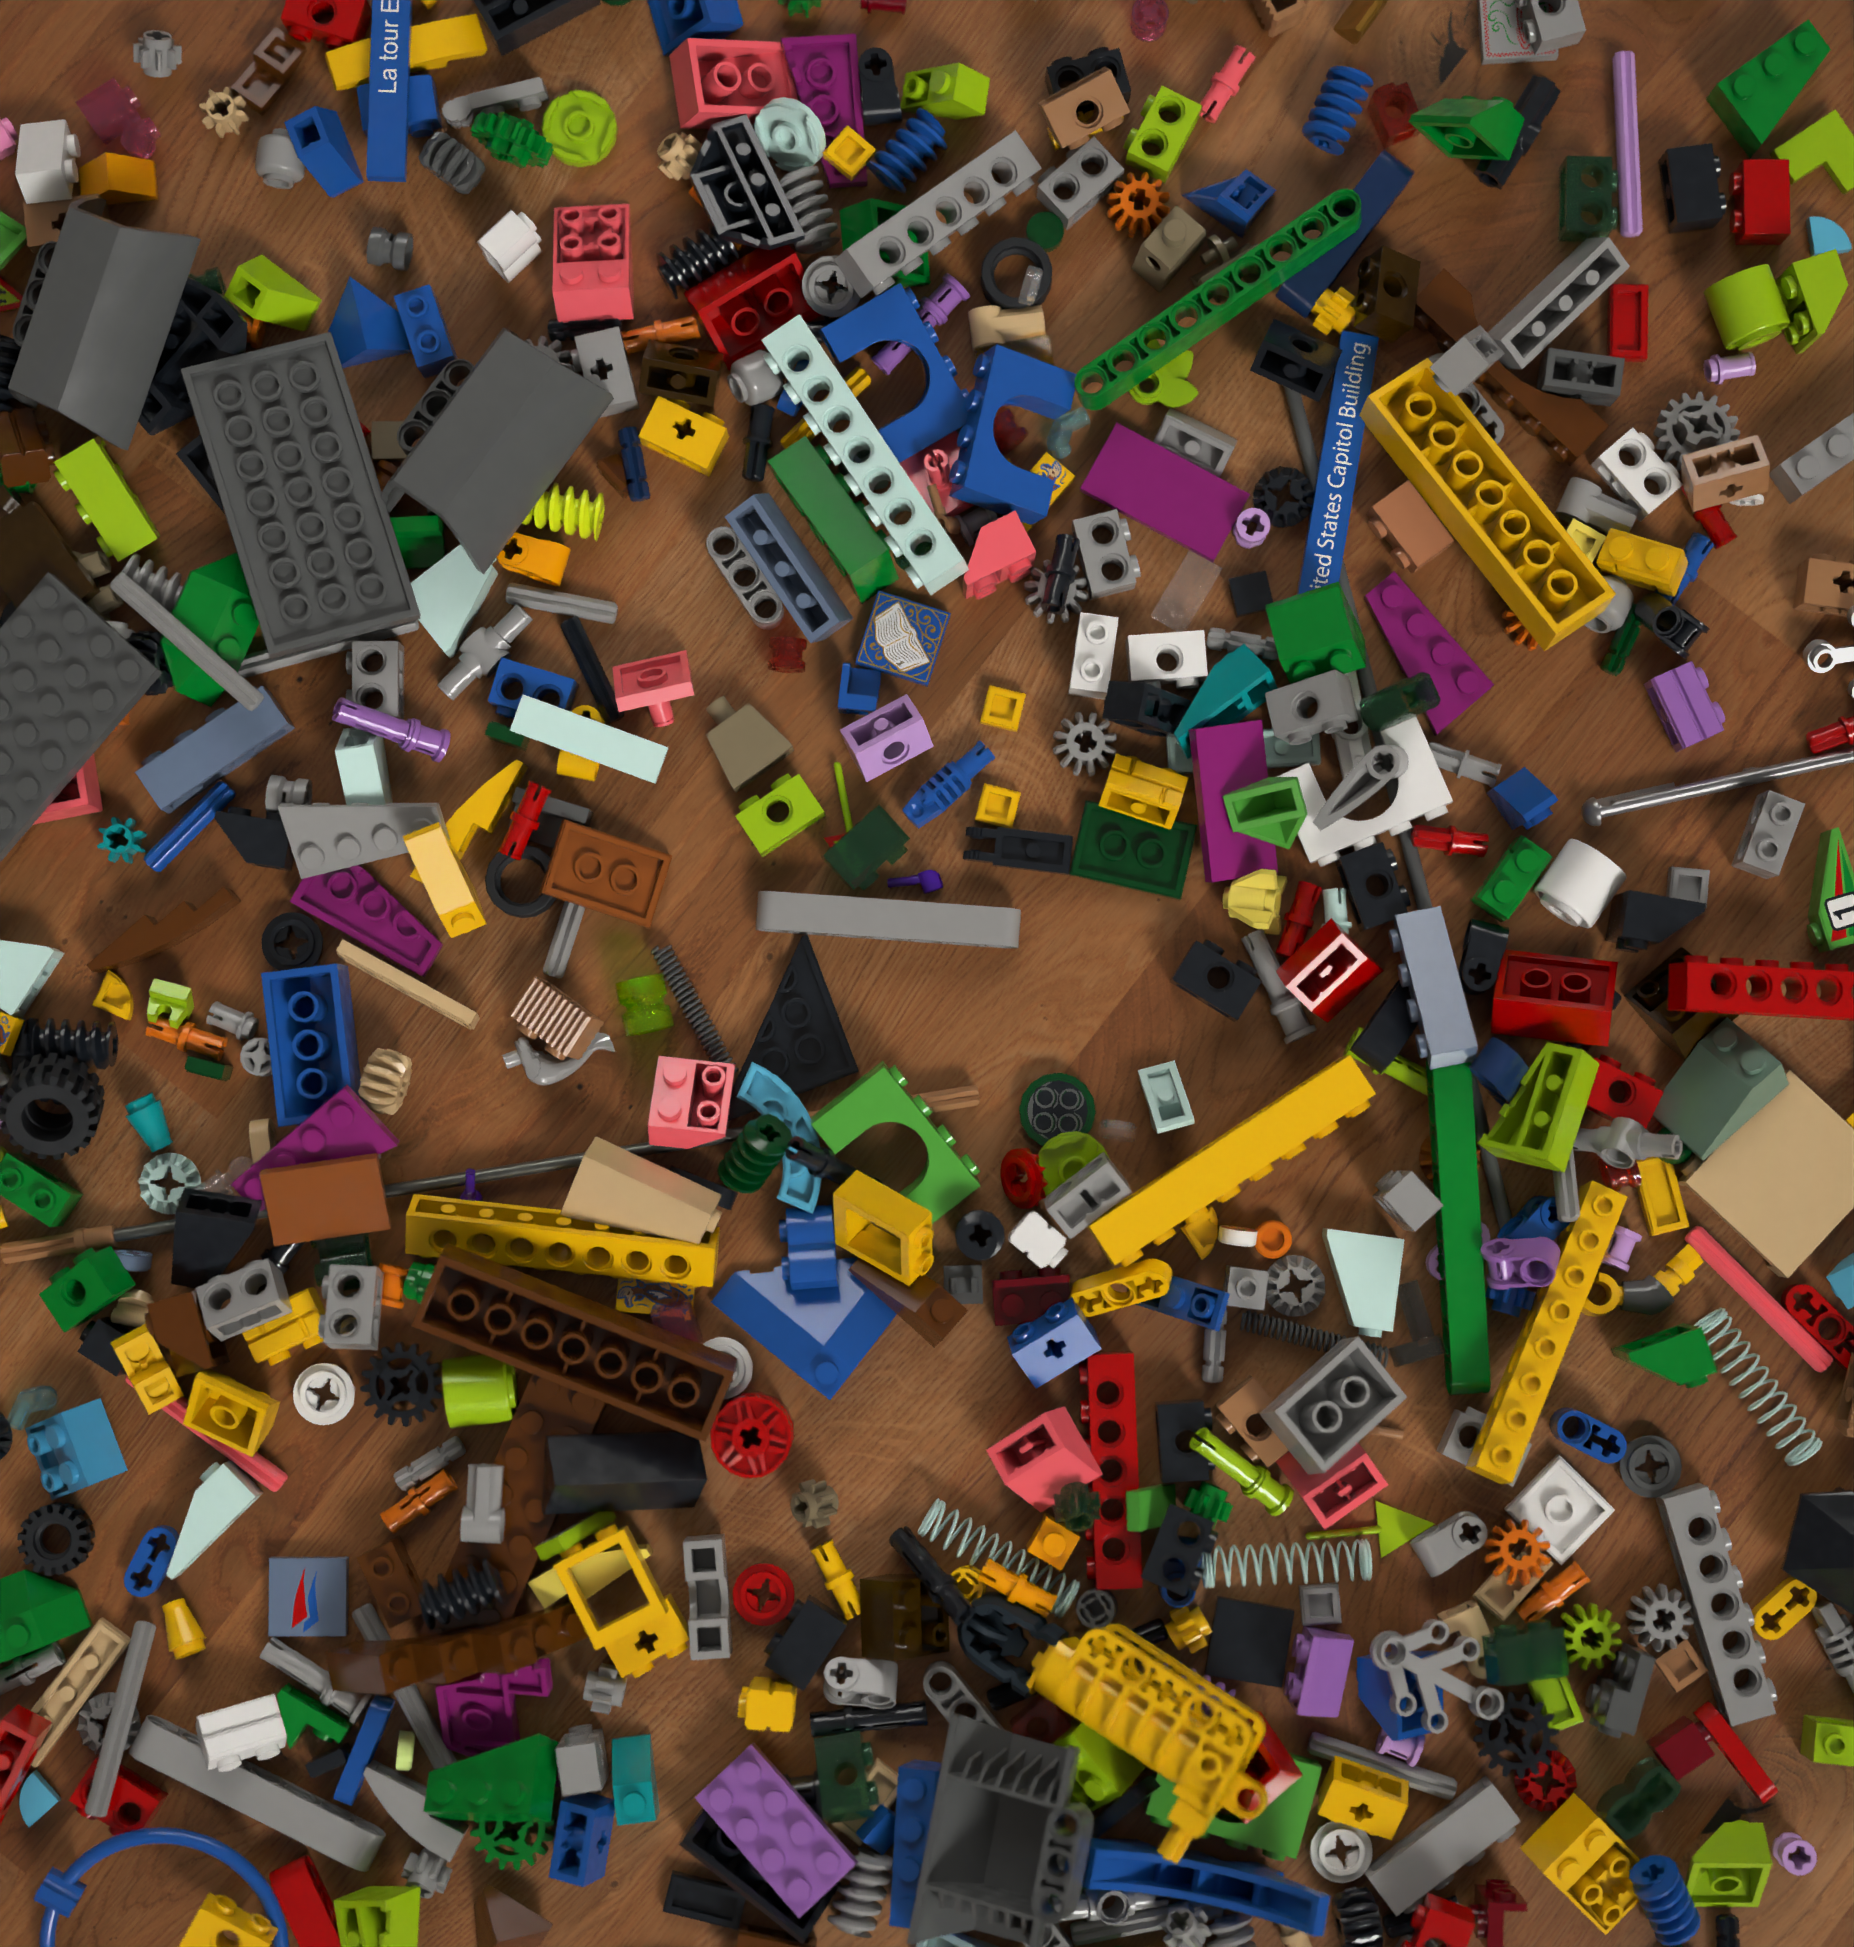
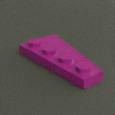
[781,34,868,188]
[1364,571,1494,736]
[230,1085,400,1211]

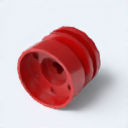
[710,1391,795,1478]

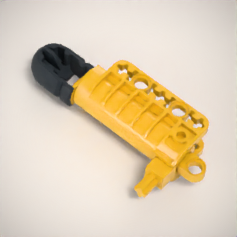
[957,1592,1268,1864]

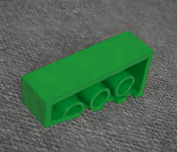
[768,436,899,604]

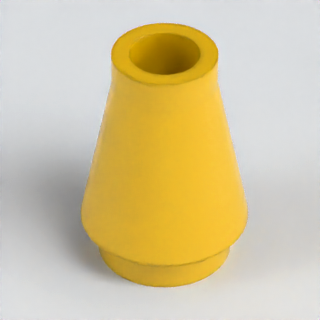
[162,1598,206,1660]

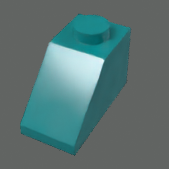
[612,1733,660,1826]

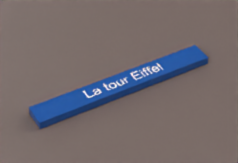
[366,0,412,182]

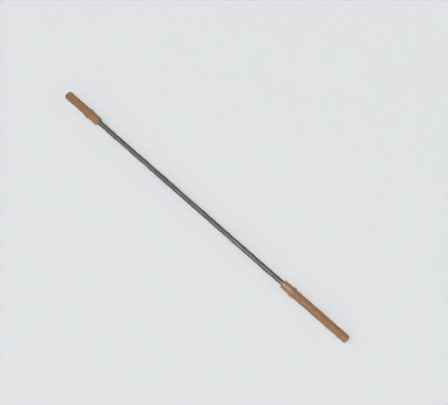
[0,1085,980,1264]

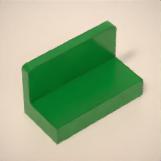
[390,515,445,570]

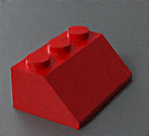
[683,244,821,370]
[1491,949,1618,1047]

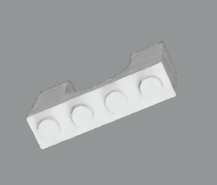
[1277,716,1453,867]

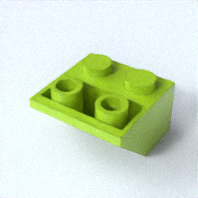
[1775,249,1848,355]
[1046,1718,1145,1812]

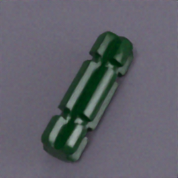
[1600,603,1642,676]

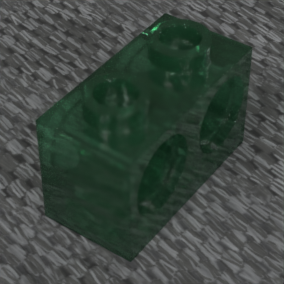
[1559,156,1618,242]

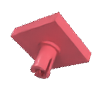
[900,430,974,517]
[612,650,694,727]

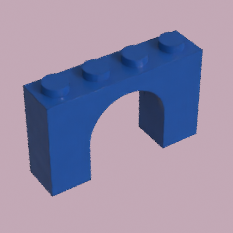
[818,283,969,463]
[949,344,1076,525]

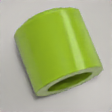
[1704,264,1791,350]
[442,1354,519,1429]

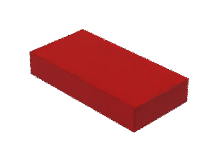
[1607,283,1649,362]

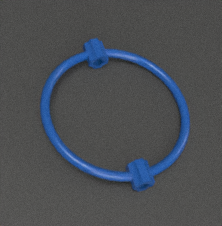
[33,1827,289,1947]

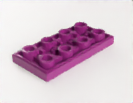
[1080,422,1250,563]
[1189,720,1278,883]

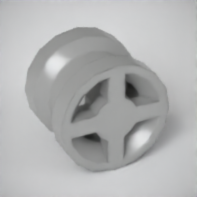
[240,1038,272,1077]

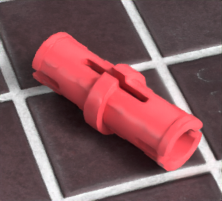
[1200,45,1255,123]

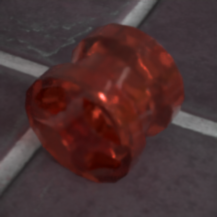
[993,409,1029,456]
[768,636,807,673]
[1598,1158,1642,1192]

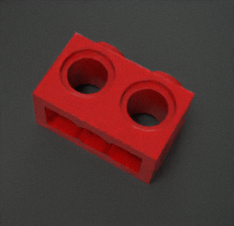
[68,1757,169,1836]

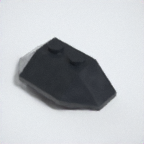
[689,114,805,250]

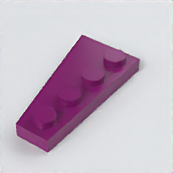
[290,865,444,978]

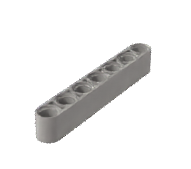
[755,891,1021,949]
[129,1715,386,1872]

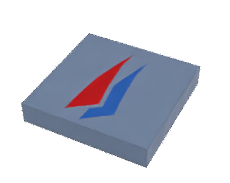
[268,1557,349,1636]

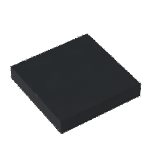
[1204,1596,1294,1688]

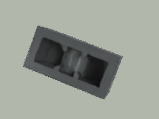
[1536,348,1625,407]

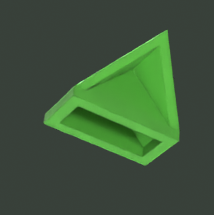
[1223,777,1308,849]

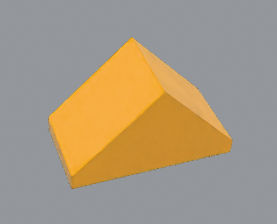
[78,152,158,205]

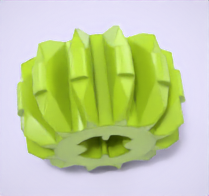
[1554,1603,1622,1670]

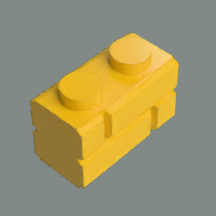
[1596,528,1688,597]
[1098,753,1189,830]
[242,1287,326,1366]
[738,1676,797,1732]

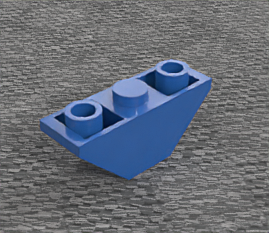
[1135,1275,1230,1331]

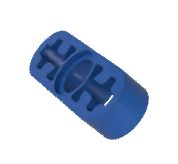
[333,1694,396,1806]

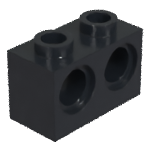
[1045,47,1131,116]
[1102,681,1191,738]
[1141,1504,1219,1596]

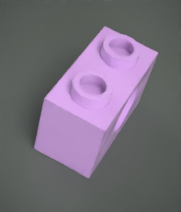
[840,694,934,782]

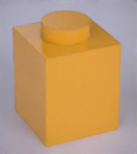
[1026,1512,1080,1571]

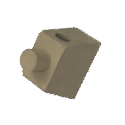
[1131,206,1207,293]
[706,696,794,793]

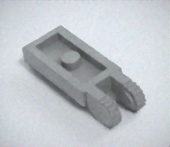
[441,77,549,129]

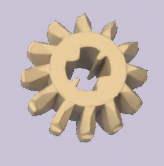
[358,1048,412,1115]

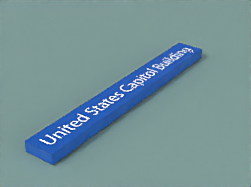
[1297,331,1379,595]

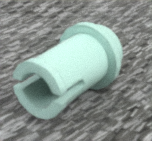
[1321,888,1352,935]

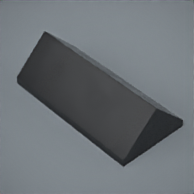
[542,1431,707,1514]
[679,1808,841,1943]

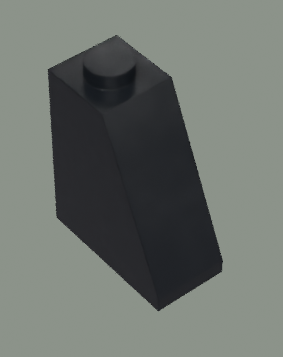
[171,1188,262,1288]

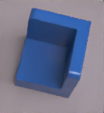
[838,662,881,716]

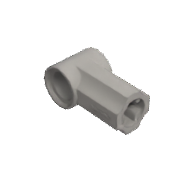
[1555,477,1638,534]
[460,1464,505,1544]

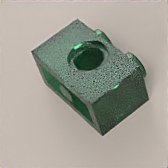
[813,1731,879,1824]

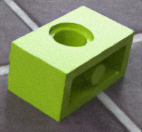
[735,773,826,858]

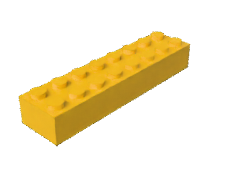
[1360,358,1616,651]
[1087,1055,1376,1267]

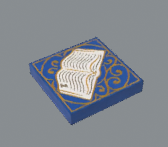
[855,590,951,687]

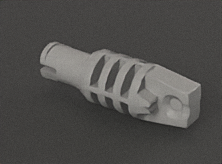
[1811,1600,1854,1694]

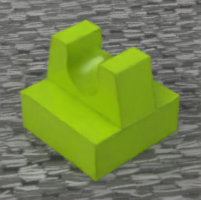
[147,978,194,1029]

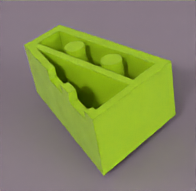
[53,436,161,562]
[1477,1042,1599,1173]
[333,1886,421,1947]

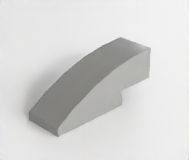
[363,1759,469,1863]

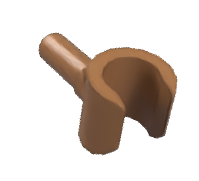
[927,484,961,535]
[1362,1424,1404,1440]

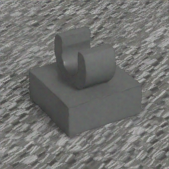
[943,1264,983,1304]

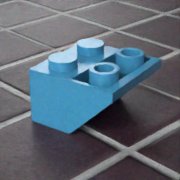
[25,1398,128,1500]

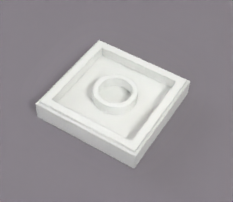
[1504,1454,1615,1565]

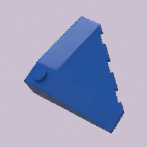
[711,1257,897,1400]

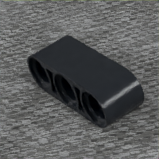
[1350,980,1418,1074]

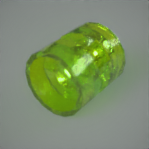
[615,973,674,1037]

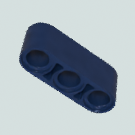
[1468,1037,1529,1106]

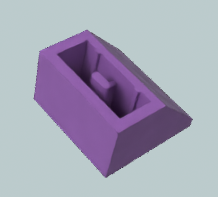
[1284,1626,1354,1717]

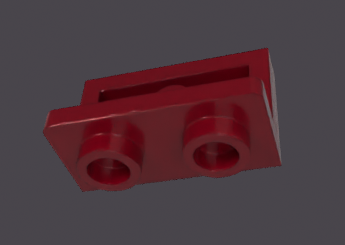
[1468,1879,1527,1947]

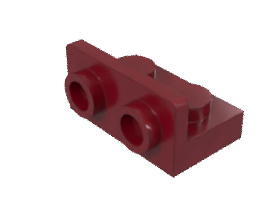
[991,1267,1070,1326]

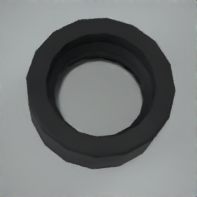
[981,237,1053,310]
[485,845,557,918]

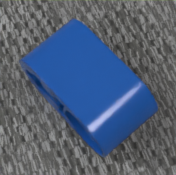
[1549,1407,1627,1463]

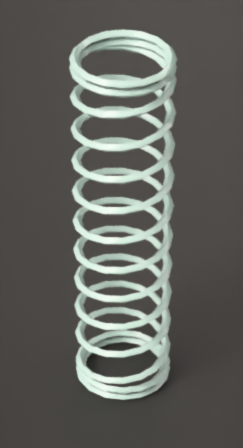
[1694,1308,1823,1466]
[917,1498,1080,1619]
[1201,1538,1372,1589]

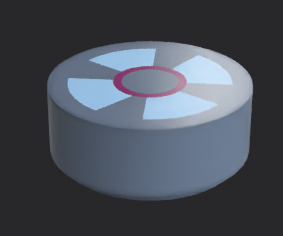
[114,1249,153,1272]

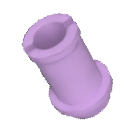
[1704,352,1756,385]

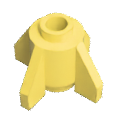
[1223,869,1287,935]

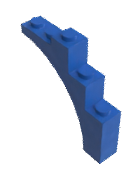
[1064,1838,1330,1936]

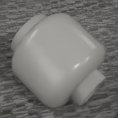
[255,128,305,189]
[727,350,785,406]
[1585,574,1634,633]

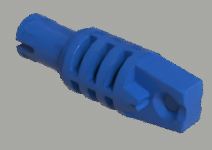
[902,740,995,829]

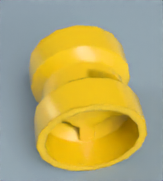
[950,1565,987,1603]

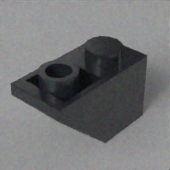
[215,806,294,872]

